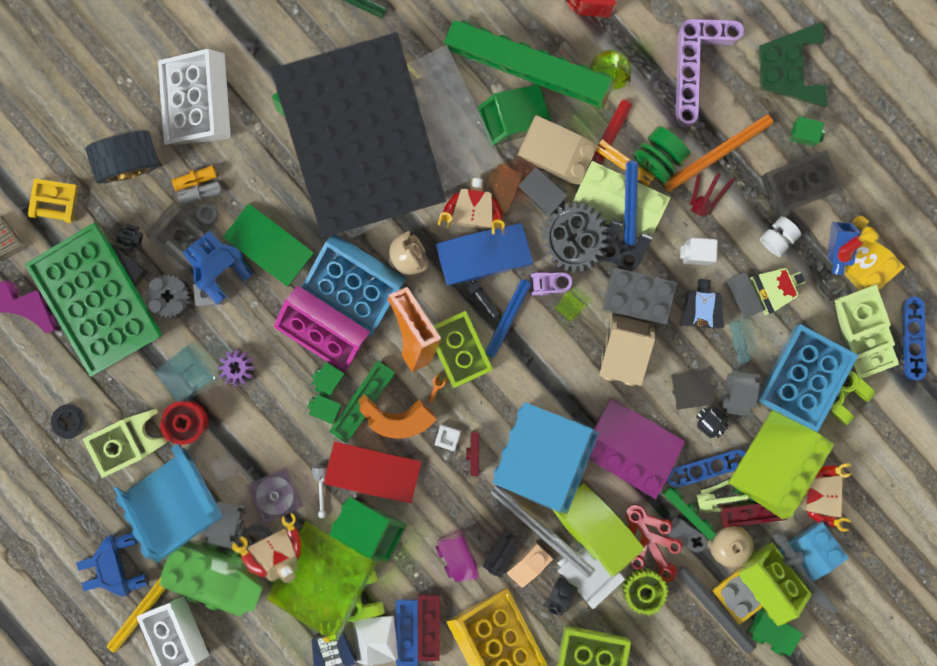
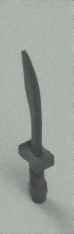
[772,529,837,613]

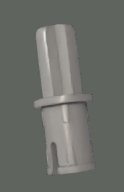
[177,182,221,205]

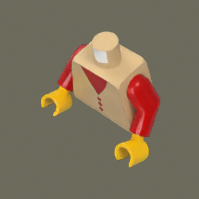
[438,178,505,234]
[801,463,852,531]
[232,513,302,583]

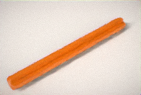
[663,115,774,192]

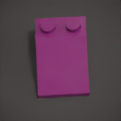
[435,529,479,582]

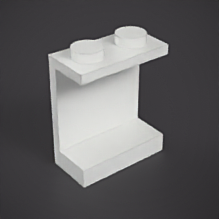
[556,543,625,609]

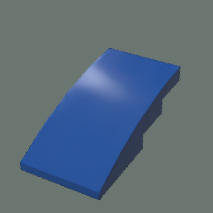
[436,223,533,286]

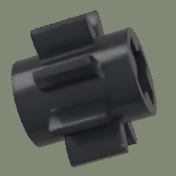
[117,224,143,251]

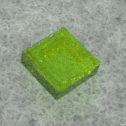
[554,292,584,322]

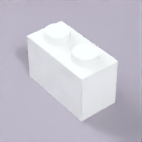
[680,238,717,265]

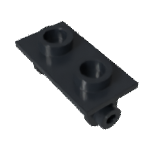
[482,530,523,578]

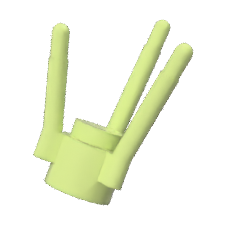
[696,479,749,513]

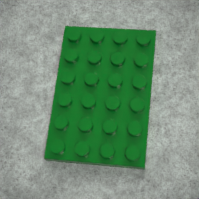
[25,222,163,377]

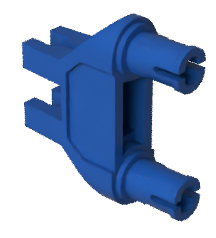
[183,231,254,305]
[76,532,149,597]

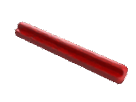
[585,99,632,174]

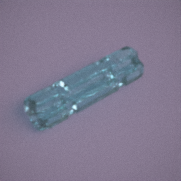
[729,321,750,364]

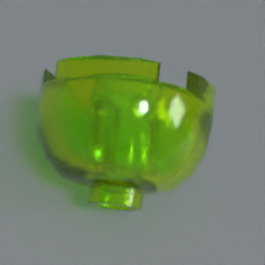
[589,49,631,90]

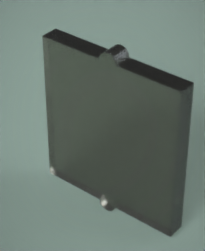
[671,369,714,410]

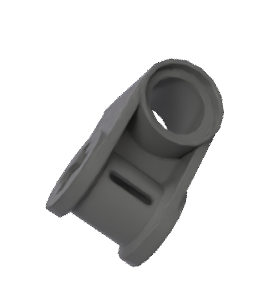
[665,515,707,552]

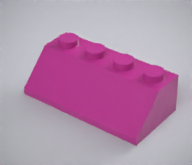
[273,286,370,373]

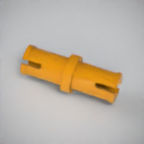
[172,165,217,192]

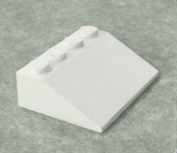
[158,49,231,145]

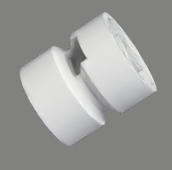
[760,216,802,257]

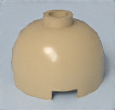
[388,231,429,276]
[709,526,754,568]

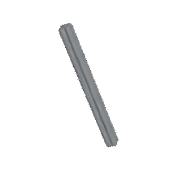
[491,485,595,578]

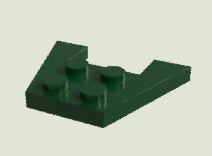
[758,22,827,108]

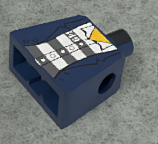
[312,619,356,666]

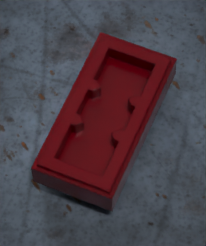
[466,432,479,476]

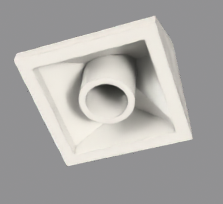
[353,616,398,666]

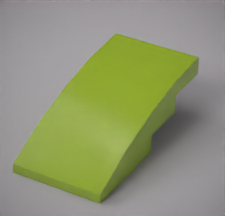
[552,483,645,577]

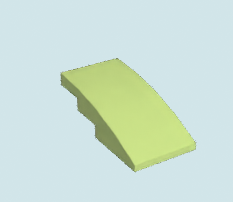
[835,285,899,379]

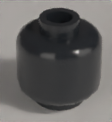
[696,407,729,438]

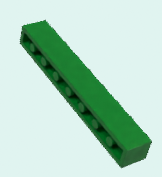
[443,20,613,109]

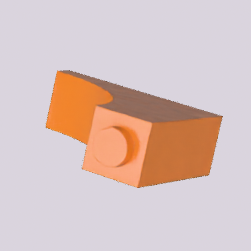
[388,287,441,372]

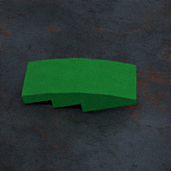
[223,203,315,288]

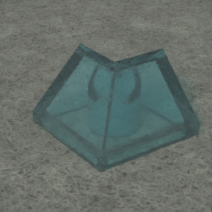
[154,345,215,402]

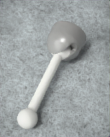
[312,466,328,518]

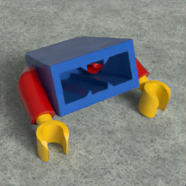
[828,216,879,275]

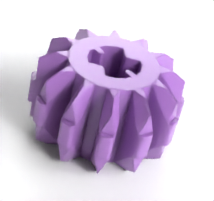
[218,350,255,386]

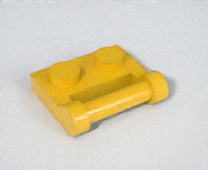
[28,178,79,224]

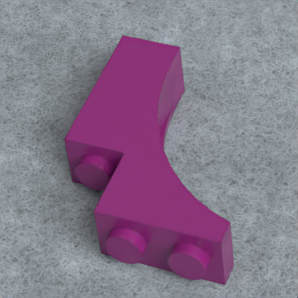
[0,280,60,334]

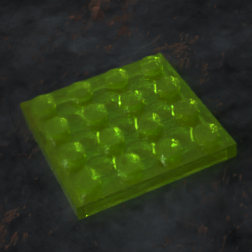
[267,522,377,642]

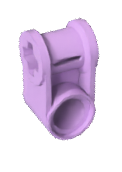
[531,273,572,296]

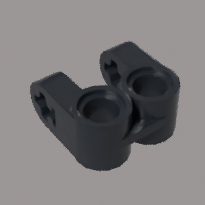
[599,217,653,271]

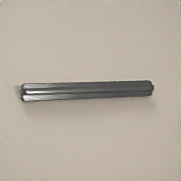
[677,566,756,654]

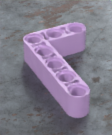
[676,19,744,128]

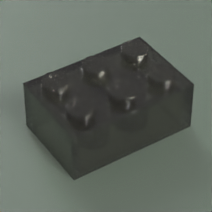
[761,150,843,216]

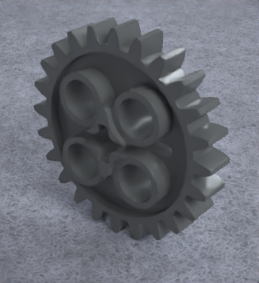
[542,202,611,272]

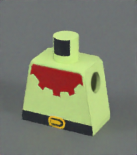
[749,268,805,315]

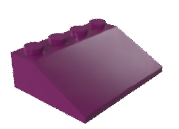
[589,398,685,499]

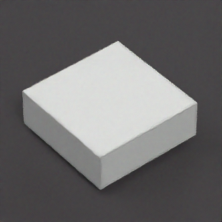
[434,424,461,451]

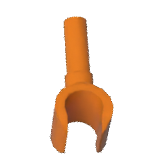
[428,372,449,403]

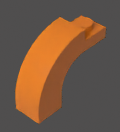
[359,394,437,439]

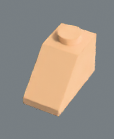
[507,541,553,588]

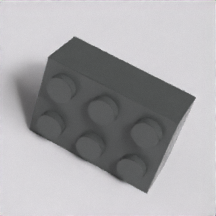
[601,267,677,326]

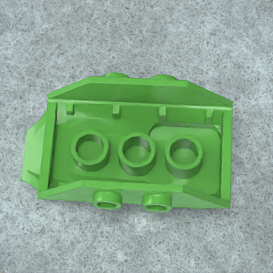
[159,540,263,617]

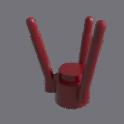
[689,173,734,218]

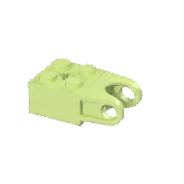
[83,408,168,478]

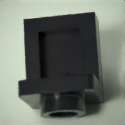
[543,577,578,616]

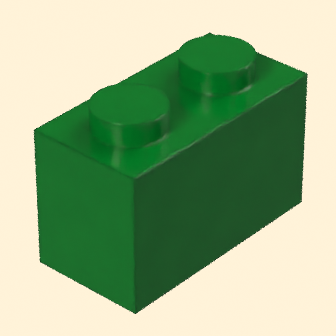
[748,608,803,656]

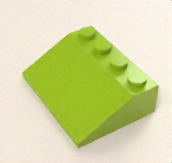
[728,410,834,519]

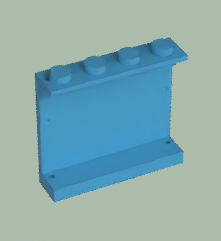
[492,402,600,514]
[114,444,223,563]

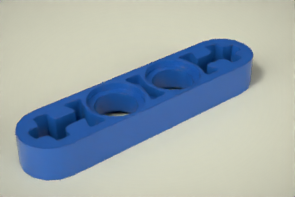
[902,297,927,380]
[667,449,745,488]

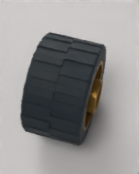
[85,130,160,184]

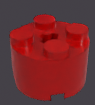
[160,401,209,445]

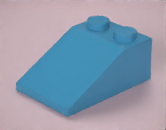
[777,521,849,581]

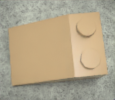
[518,116,598,185]

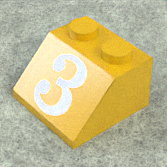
[845,240,905,290]

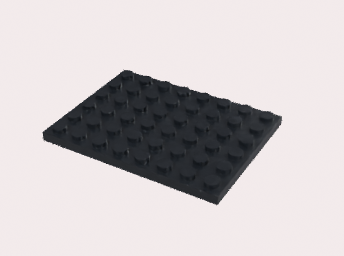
[270,32,447,238]

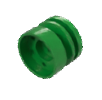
[633,126,691,184]

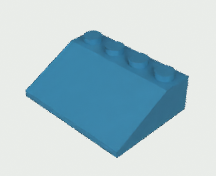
[301,234,407,337]
[757,324,858,432]

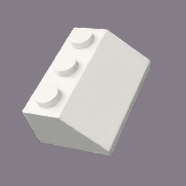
[137,596,210,666]

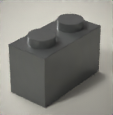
[517,167,567,217]

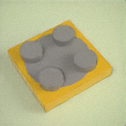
[711,566,763,625]

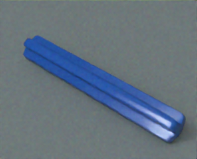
[624,161,638,245]
[485,279,531,358]

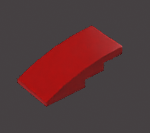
[324,441,421,504]

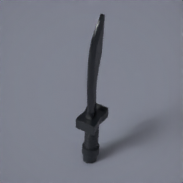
[432,232,499,319]

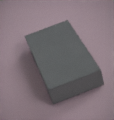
[725,272,764,320]

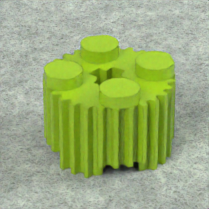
[622,568,668,616]

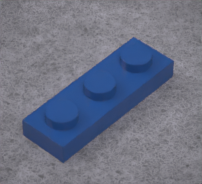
[396,599,418,666]

